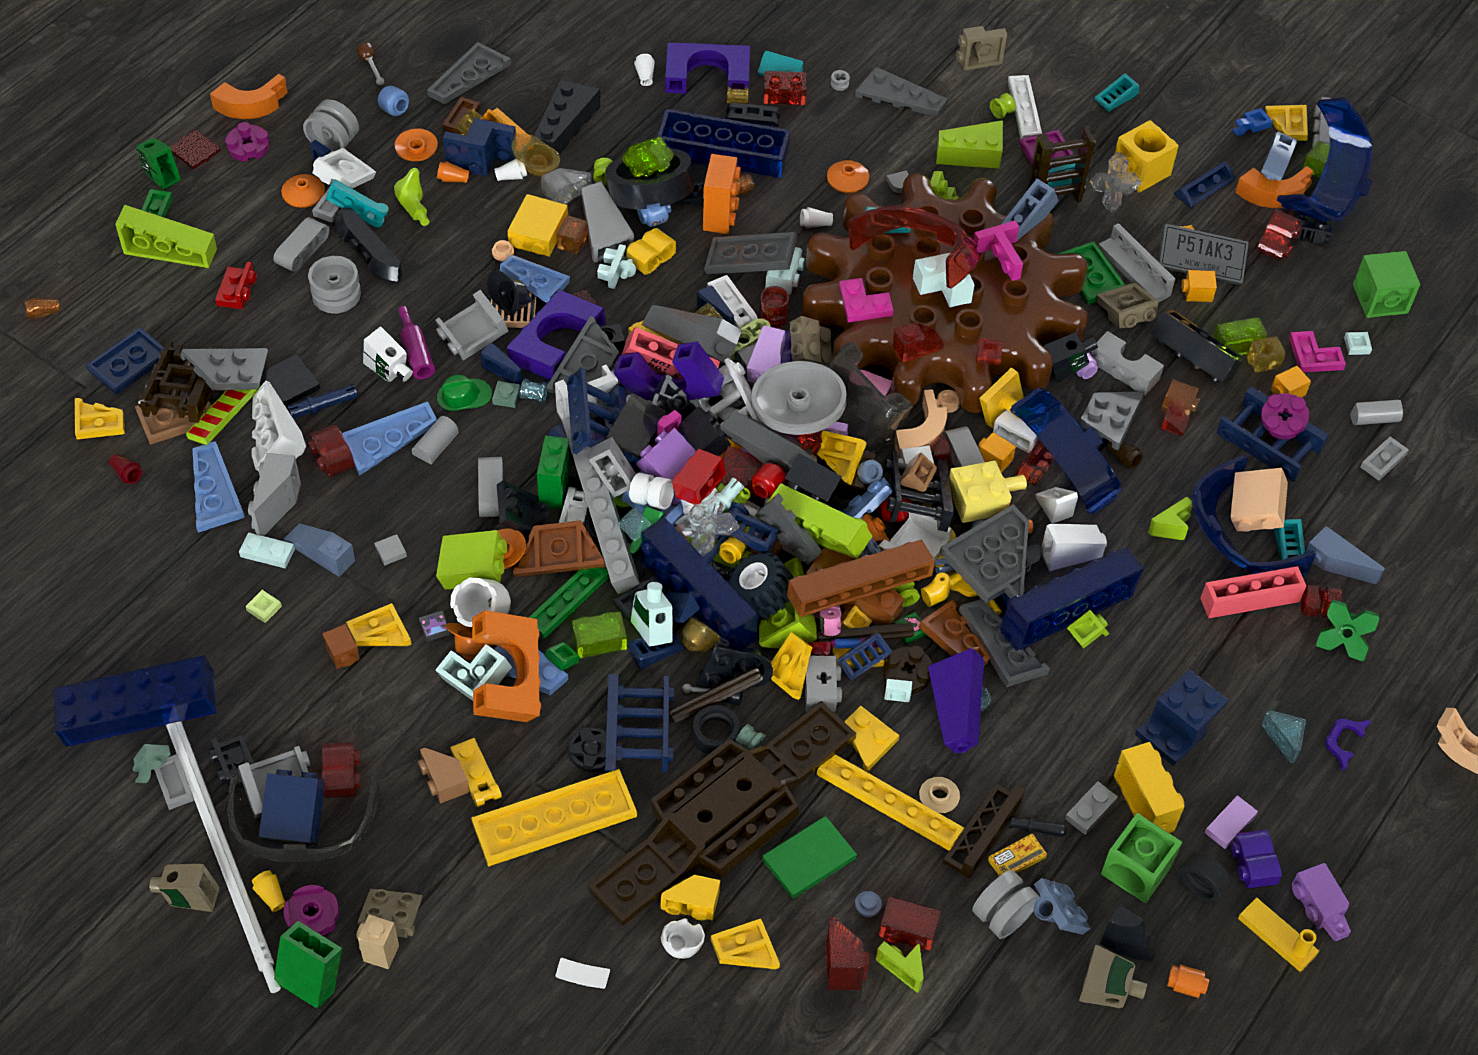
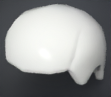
[661,918,705,959]

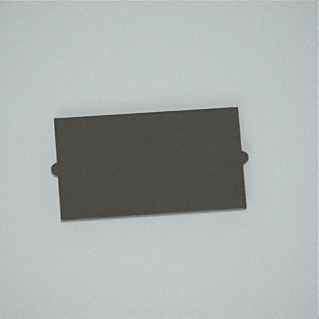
[605,393,666,459]

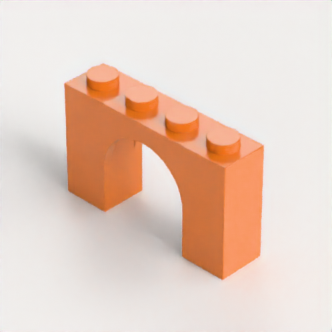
[472,610,541,722]

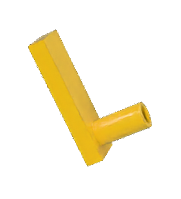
[1238,898,1319,972]

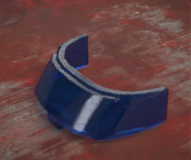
[1277,97,1373,222]
[1010,387,1122,515]
[1192,455,1316,577]

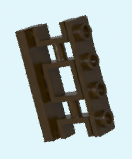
[138,341,222,423]

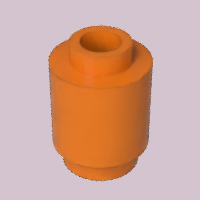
[1167,964,1209,998]

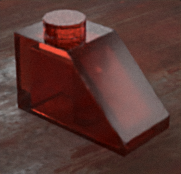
[893,322,945,363]

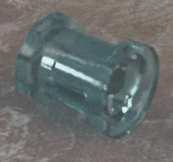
[520,378,548,403]

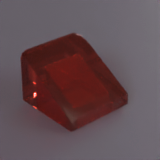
[1161,403,1190,436]
[933,435,950,466]

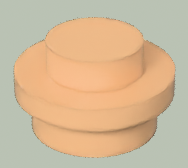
[492,240,514,261]

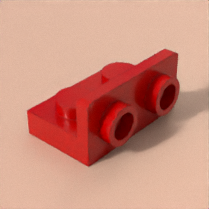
[215,262,257,309]

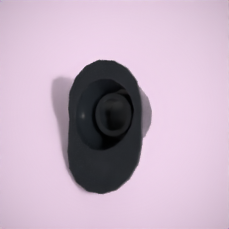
[487,270,532,315]
[721,648,773,687]

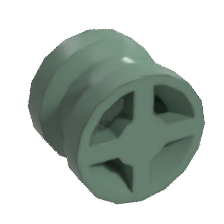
[735,724,766,750]

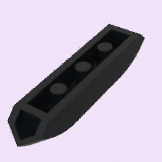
[335,207,402,282]

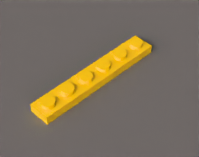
[817,755,964,851]

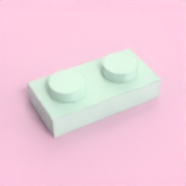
[239,532,295,569]

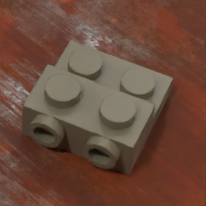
[956,26,1007,71]
[1096,282,1158,329]
[790,316,833,370]

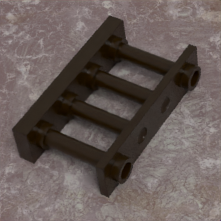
[1027,126,1096,203]

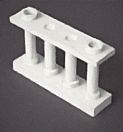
[690,358,761,465]

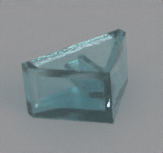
[1262,710,1306,764]

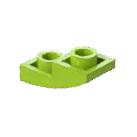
[930,171,960,199]

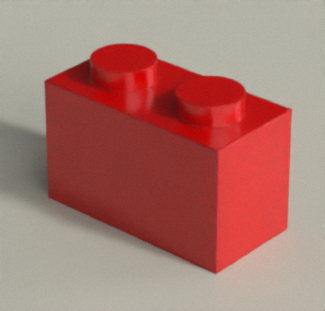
[672,449,726,507]

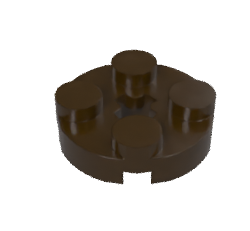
[883,646,933,694]

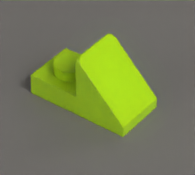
[1148,497,1193,540]
[875,941,924,993]

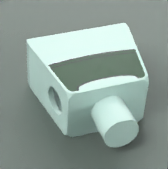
[631,582,672,647]

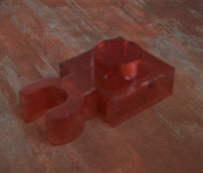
[797,431,822,456]

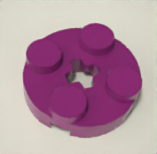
[225,122,269,161]
[1261,393,1309,439]
[284,885,339,936]

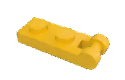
[450,738,502,807]

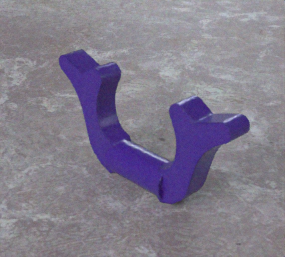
[1325,719,1371,770]

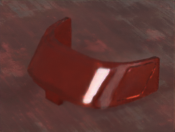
[848,205,979,289]

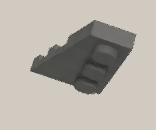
[755,493,822,565]

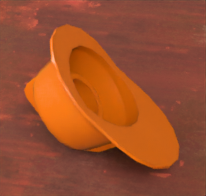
[445,623,490,661]

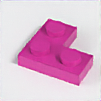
[839,278,893,322]
[1289,331,1346,373]

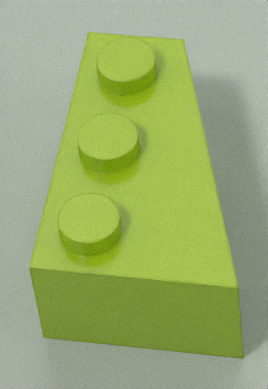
[936,120,1003,169]

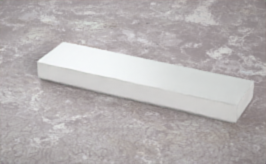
[1008,75,1042,139]

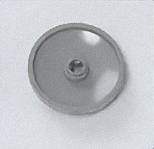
[752,361,846,435]

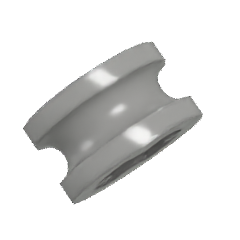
[831,70,850,91]

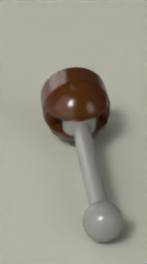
[357,43,384,86]

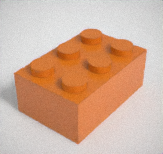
[703,154,741,234]

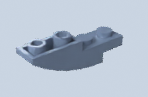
[1261,131,1297,181]

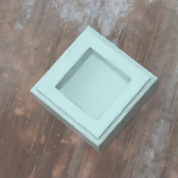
[1344,332,1372,355]
[885,679,912,702]

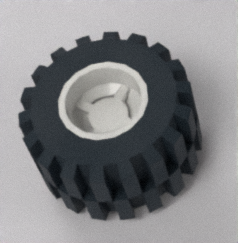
[727,551,793,619]

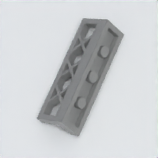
[1098,223,1175,303]

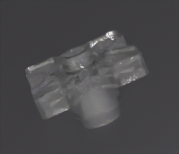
[1090,152,1141,212]
[676,493,740,556]

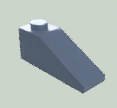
[1001,179,1059,241]
[283,523,355,577]
[1305,526,1385,584]

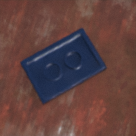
[86,327,165,395]

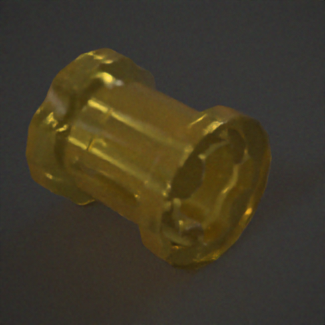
[727,86,748,105]

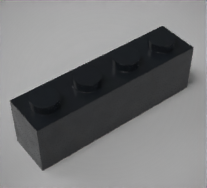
[1151,309,1245,383]

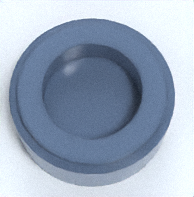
[858,460,883,484]

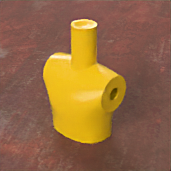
[921,572,963,607]

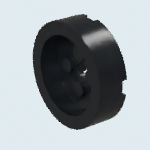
[605,148,695,209]

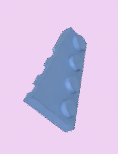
[341,401,437,476]

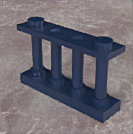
[567,367,632,463]
[1216,386,1329,482]
[605,674,674,772]

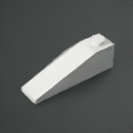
[252,381,306,471]

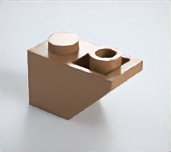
[418,748,469,804]

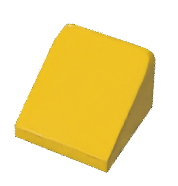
[840,605,872,629]

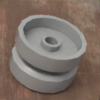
[303,99,359,152]
[308,256,361,314]
[972,870,1040,939]

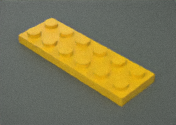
[471,769,637,867]

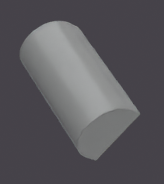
[1350,400,1403,425]
[412,416,459,464]

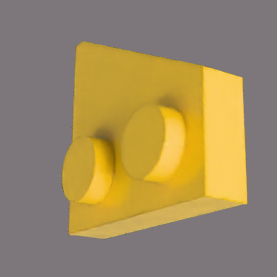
[1265,105,1308,141]
[771,632,812,700]
[844,706,899,772]

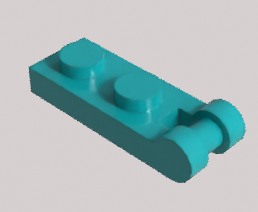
[326,179,389,228]

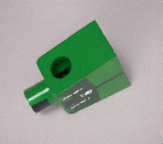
[136,138,181,190]

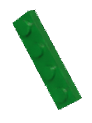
[528,567,610,639]

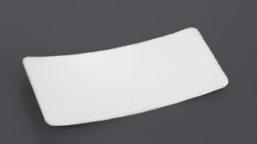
[555,958,610,989]

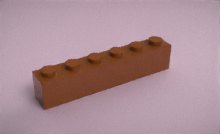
[787,539,935,617]

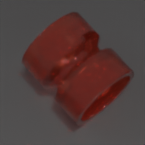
[759,286,789,328]
[1300,584,1342,618]

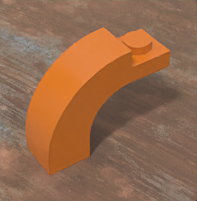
[210,74,288,119]
[1235,166,1313,208]

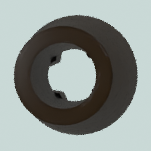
[1108,442,1143,469]

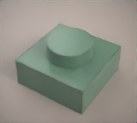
[492,381,521,408]

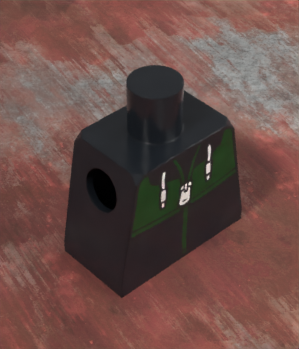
[1043,333,1098,383]

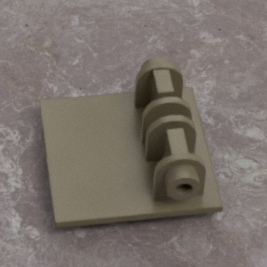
[358,889,423,938]

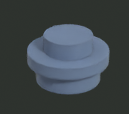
[855,891,882,918]

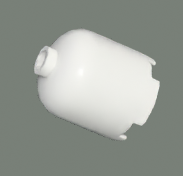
[450,577,511,627]

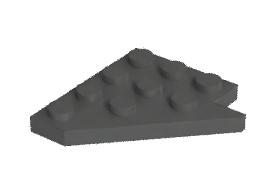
[939,505,1029,607]

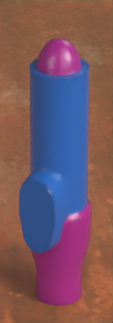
[831,638,879,651]

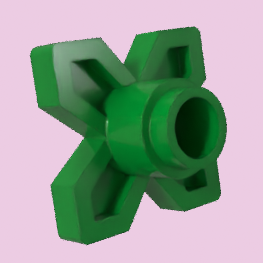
[1316,599,1379,661]

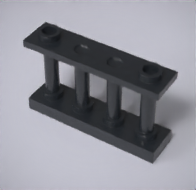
[884,450,954,532]

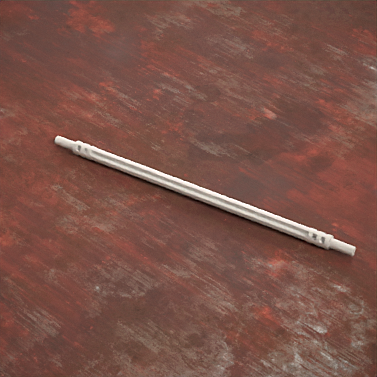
[155,686,281,993]

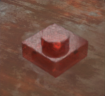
[977,339,1002,365]

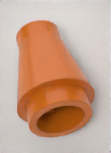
[437,161,470,183]

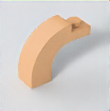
[894,389,947,459]
[1437,708,1478,774]

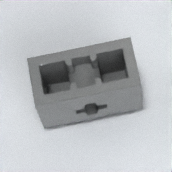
[589,437,636,498]
[805,656,842,712]

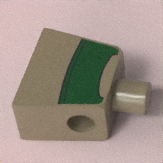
[149,864,220,912]
[1079,945,1147,1008]

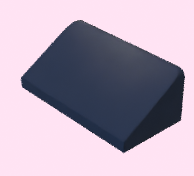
[665,592,700,623]

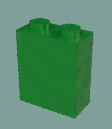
[537,436,571,510]
[274,921,342,1009]

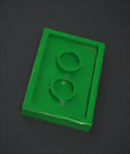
[1058,241,1125,305]
[762,816,857,899]

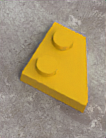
[75,398,125,439]
[815,430,867,485]
[346,603,412,646]
[711,919,780,969]

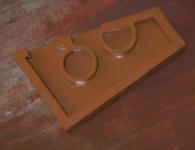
[919,599,990,666]

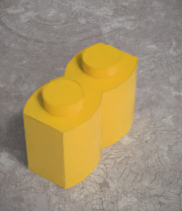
[626,228,676,275]

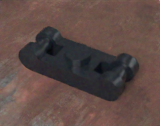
[725,103,781,130]

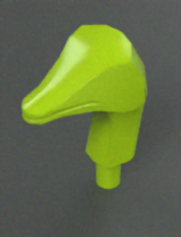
[394,168,429,226]

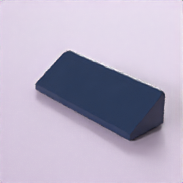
[1174,160,1236,208]

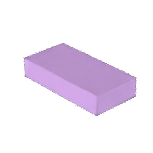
[1205,795,1258,849]

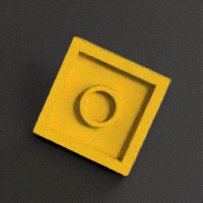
[979,368,1027,429]

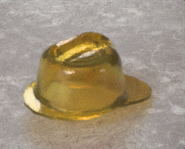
[512,134,560,176]
[682,617,722,653]

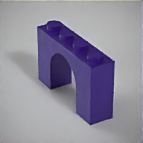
[665,42,750,96]
[507,290,606,380]
[613,341,724,408]

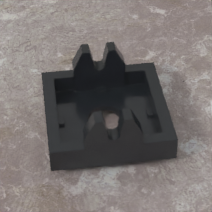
[496,480,549,536]

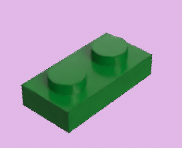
[141,189,173,218]

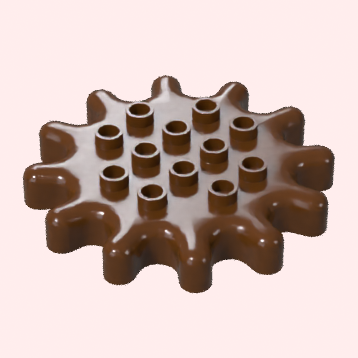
[802,173,1088,413]

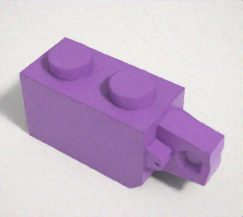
[1292,863,1351,941]

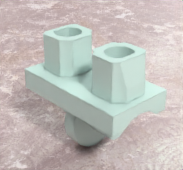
[597,244,636,289]

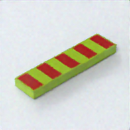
[186,384,261,445]

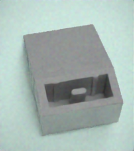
[248,453,301,536]

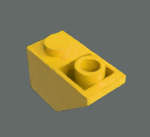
[661,875,720,920]

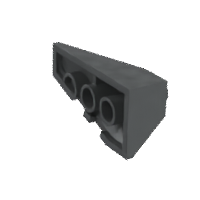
[641,305,742,368]
[720,410,817,483]

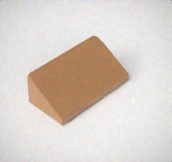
[900,452,937,492]

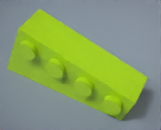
[115,205,217,268]
[767,483,873,559]

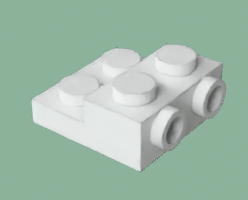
[312,148,376,188]

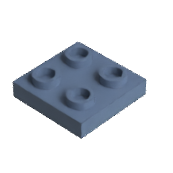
[1034,878,1091,935]

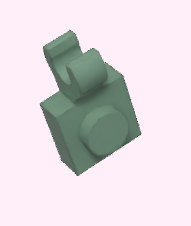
[133,744,170,783]

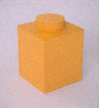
[1181,270,1217,302]
[1271,366,1311,397]
[978,432,1016,473]

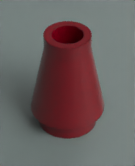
[109,454,142,484]

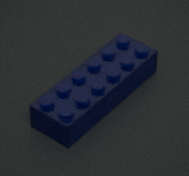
[656,109,791,178]
[641,517,758,651]
[1000,547,1144,651]
[54,655,216,747]

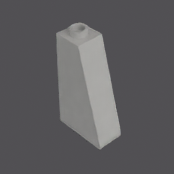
[581,182,634,263]

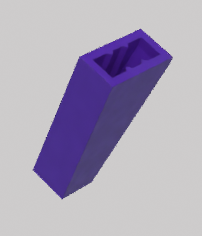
[928,648,984,753]

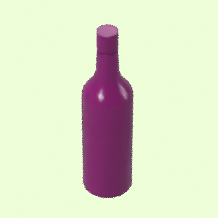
[398,306,435,380]

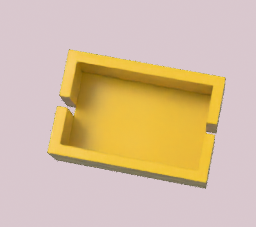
[1113,742,1184,833]

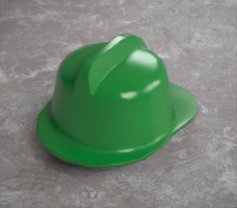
[437,375,492,411]

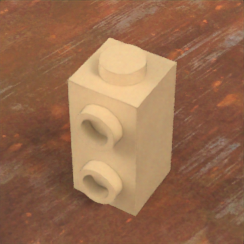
[356,915,399,969]

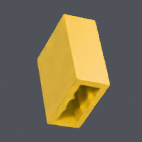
[508,194,568,257]

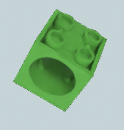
[1353,251,1420,318]
[1101,813,1182,904]

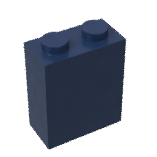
[259,769,326,843]

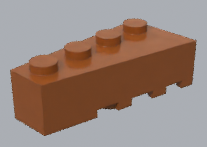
[806,547,904,626]

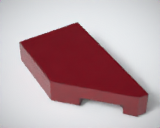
[806,642,831,656]

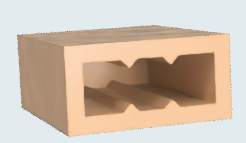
[1230,468,1288,532]

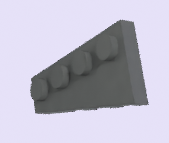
[959,599,1050,687]

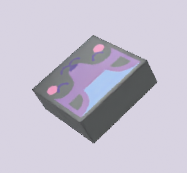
[419,611,450,642]

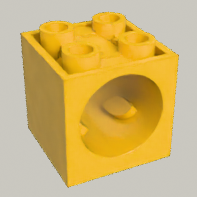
[1112,120,1179,193]

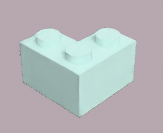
[913,251,974,307]
[436,644,512,701]

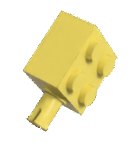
[949,461,1027,523]

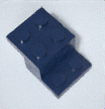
[443,118,518,176]
[1135,669,1229,766]

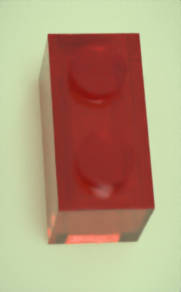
[879,897,941,951]

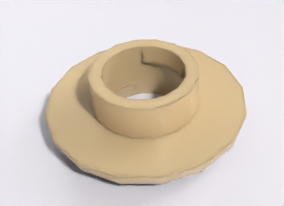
[919,777,960,813]

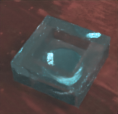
[618,507,652,542]

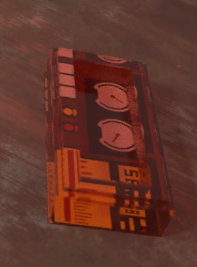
[1015,440,1059,486]

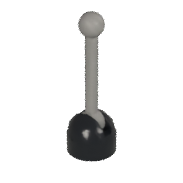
[682,684,743,705]

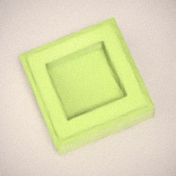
[246,590,282,623]

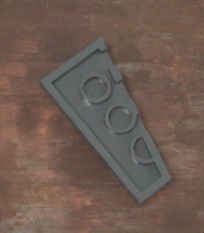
[427,42,511,104]
[855,67,948,117]

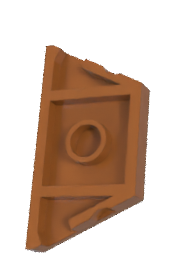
[513,520,606,577]

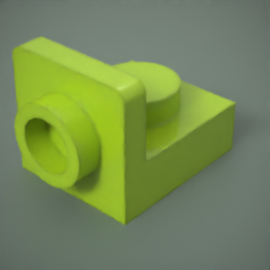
[1067,610,1109,649]

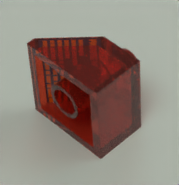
[826,917,869,990]

